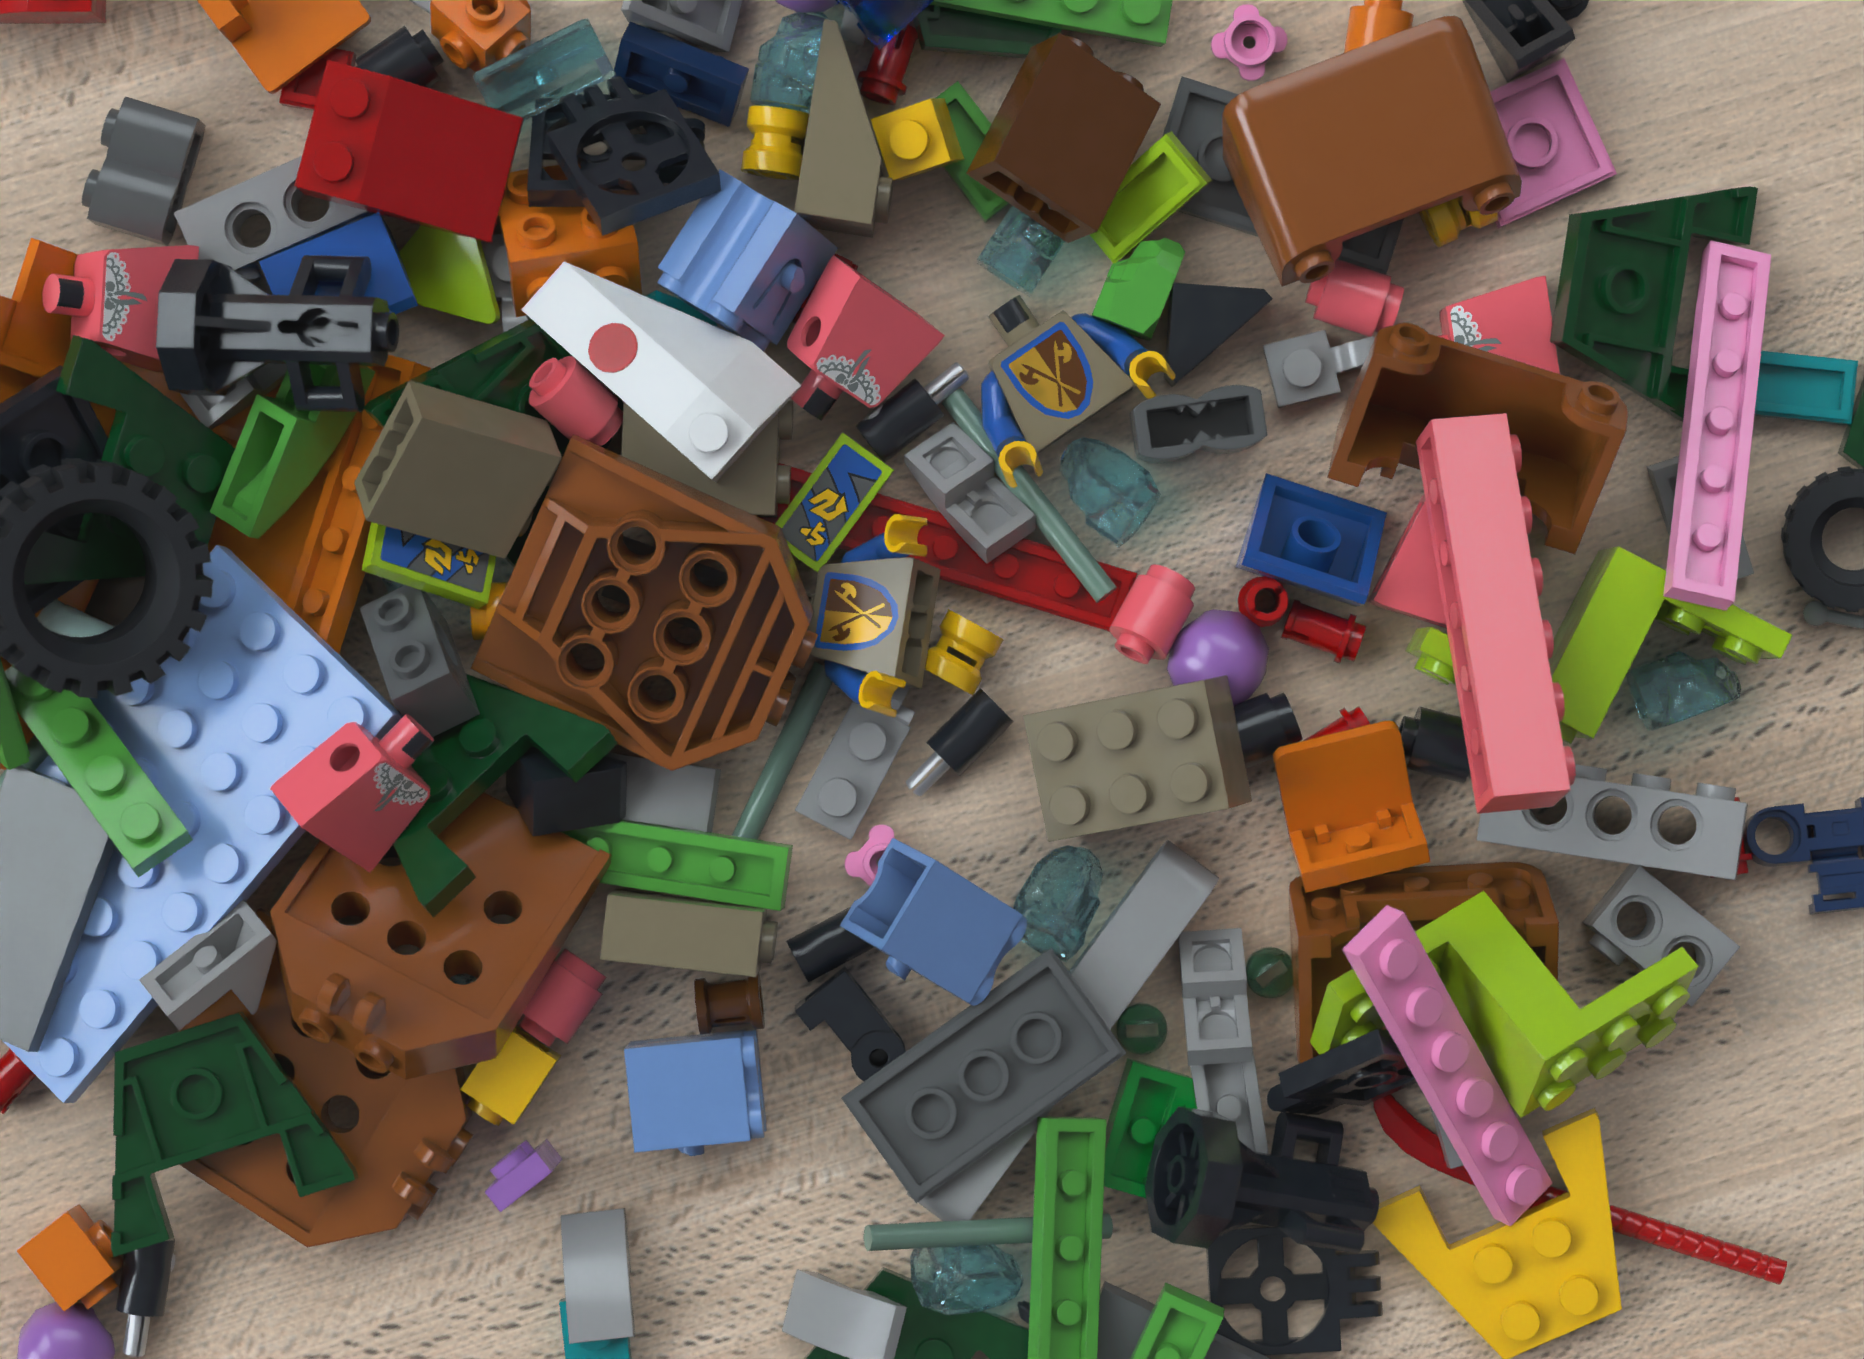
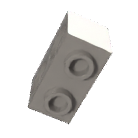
[1582,864,1740,1007]

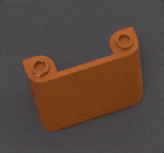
[1222,16,1522,287]
[1327,323,1628,554]
[1289,862,1559,1064]

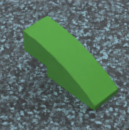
[210,365,375,539]

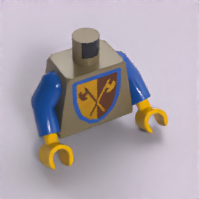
[981,295,1176,488]
[807,514,941,718]

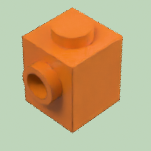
[17,1204,123,1311]

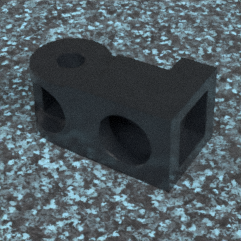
[795,966,906,1081]

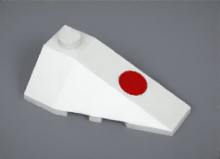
[522,261,801,483]

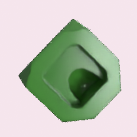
[1091,237,1185,341]

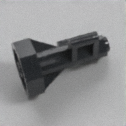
[156,255,399,412]
[1145,1106,1379,1253]

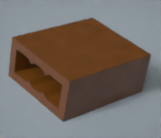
[966,33,1161,243]

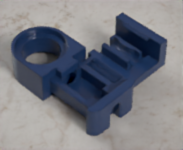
[1743,797,1864,915]

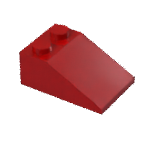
[294,60,524,244]

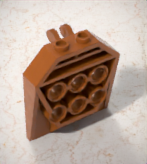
[470,434,818,771]
[270,793,611,1080]
[179,908,473,1248]

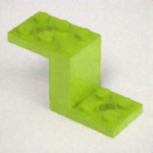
[1405,546,1793,744]
[1310,891,1698,1118]

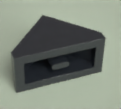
[1463,0,1576,82]
[1164,283,1273,387]
[506,746,627,837]

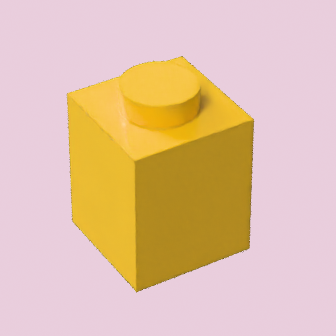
[870,98,964,181]
[460,1026,562,1126]

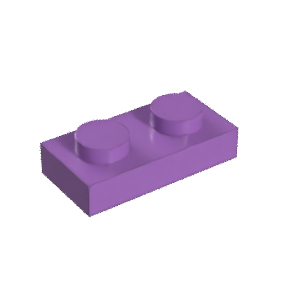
[485,1139,562,1212]

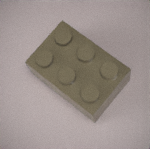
[1023,675,1252,842]

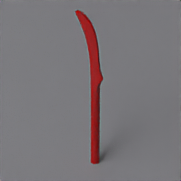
[1373,1094,1787,1285]

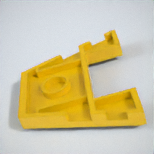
[1373,1108,1622,1359]

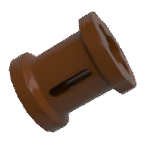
[694,973,765,1035]

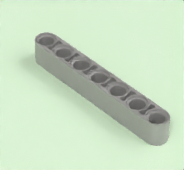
[907,840,1219,1221]

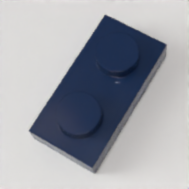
[612,21,749,127]

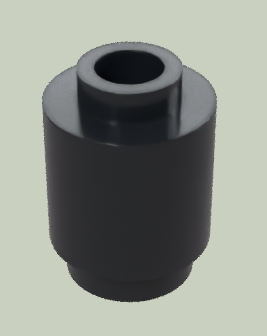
[355,26,444,88]
[1233,693,1303,769]
[1399,707,1471,783]

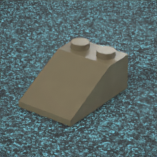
[794,19,893,238]

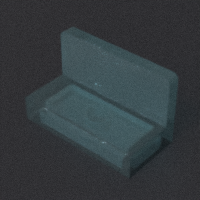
[473,18,616,121]

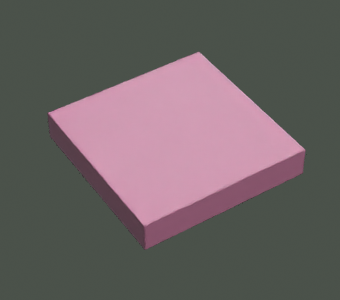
[1490,58,1617,229]

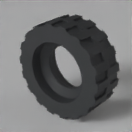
[1781,466,1864,612]

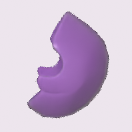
[1167,609,1269,706]
[17,1302,115,1359]

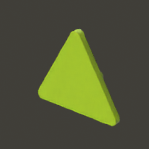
[399,225,500,324]

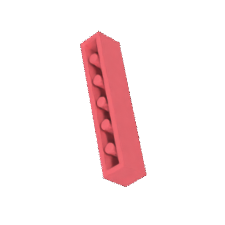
[1416,413,1575,814]

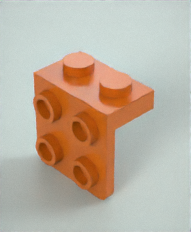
[499,165,642,317]
[1273,721,1431,893]

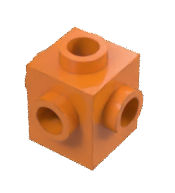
[430,0,531,81]

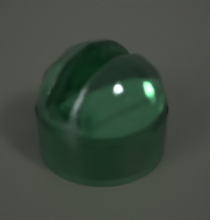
[1245,946,1293,998]
[1116,1002,1167,1055]

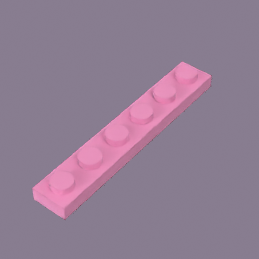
[1663,240,1771,611]
[1342,905,1553,1227]

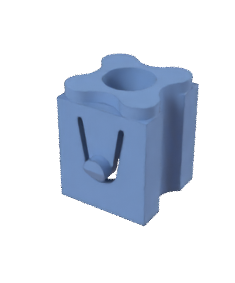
[657,169,838,352]
[840,838,1027,1006]
[624,1030,767,1156]

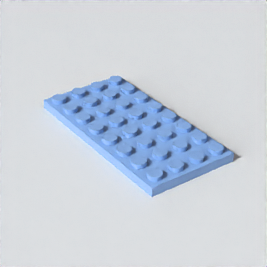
[3,545,403,1103]

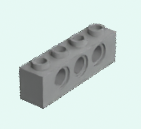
[174,156,375,284]
[1477,764,1748,880]

